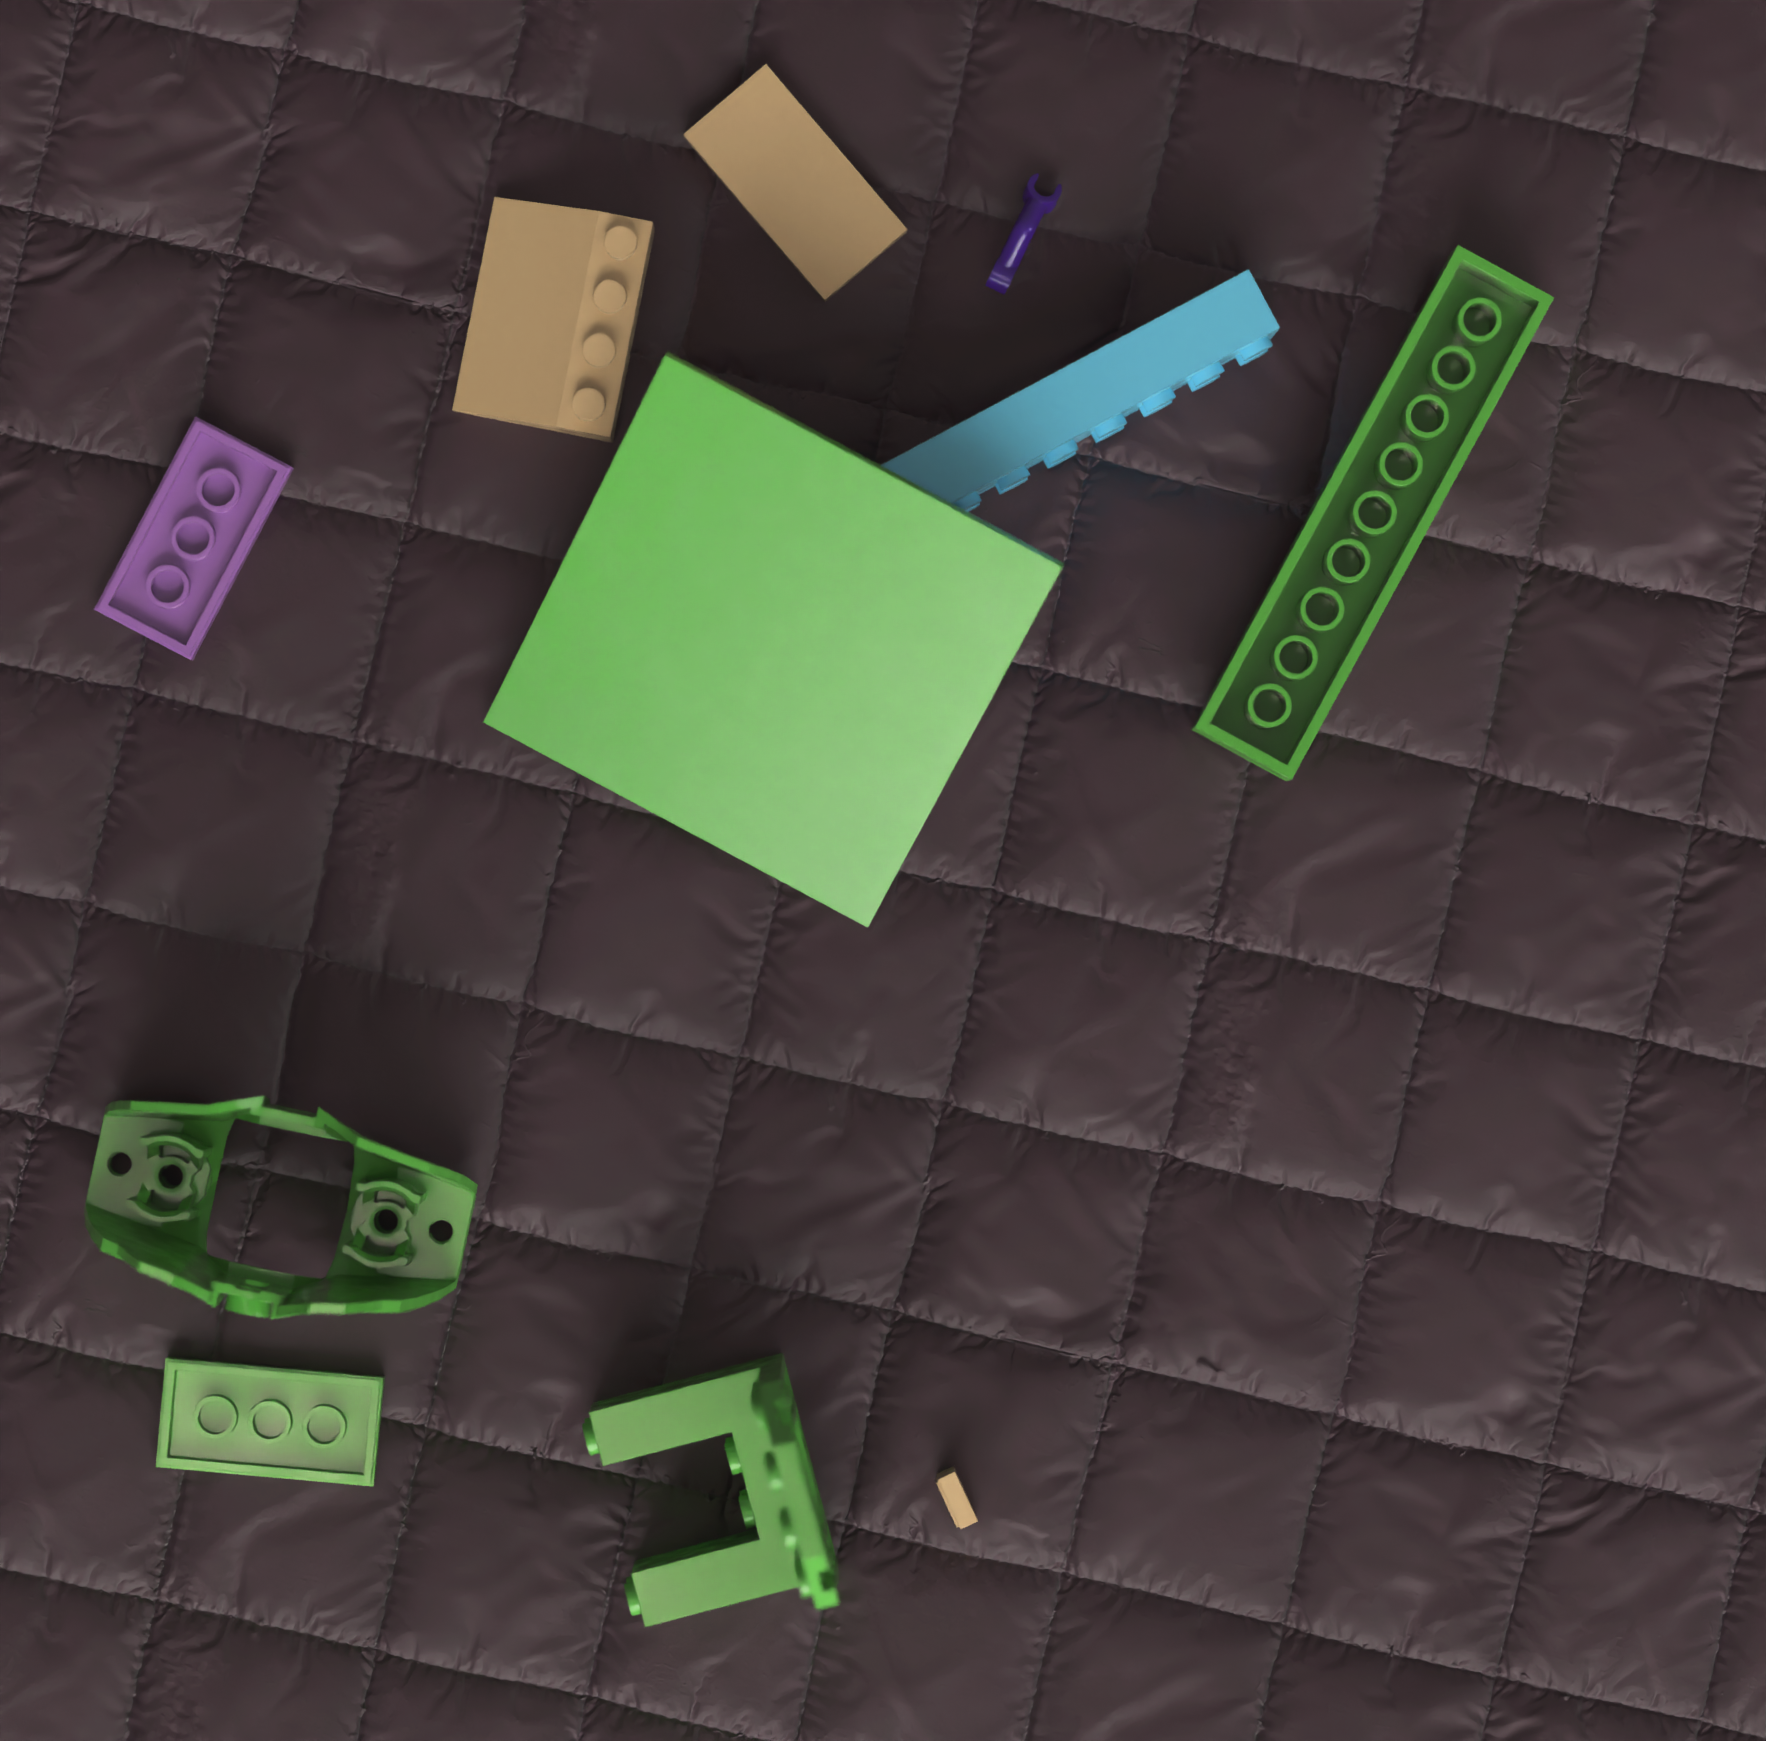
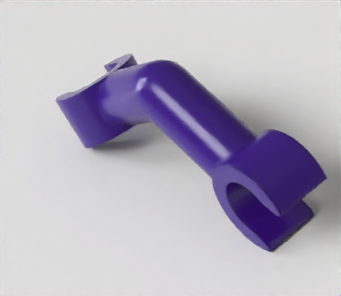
[985,173,1062,295]

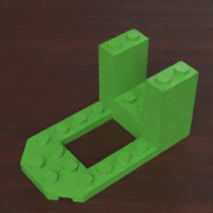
[582,1353,839,1627]

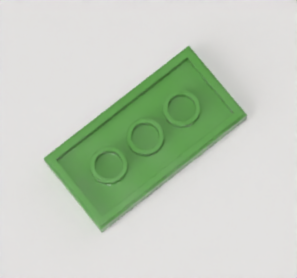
[156,1357,385,1487]

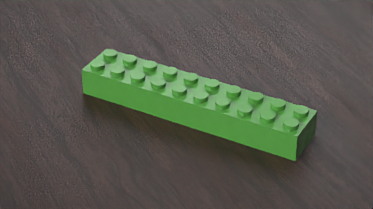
[1191,245,1555,781]

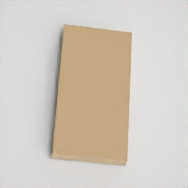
[683,64,908,302]

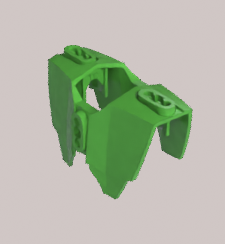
[84,1096,478,1320]

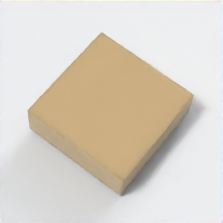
[935,1466,978,1529]

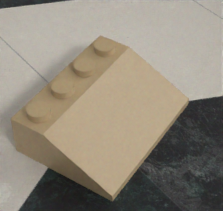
[452,197,655,443]

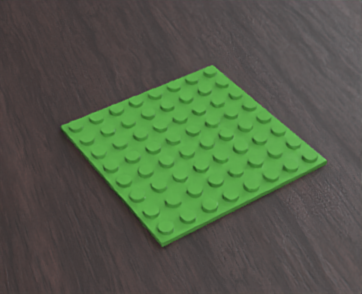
[483,352,1064,928]

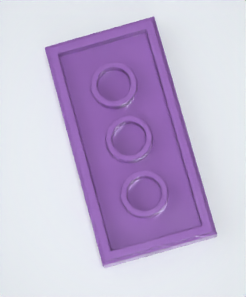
[94,416,294,661]

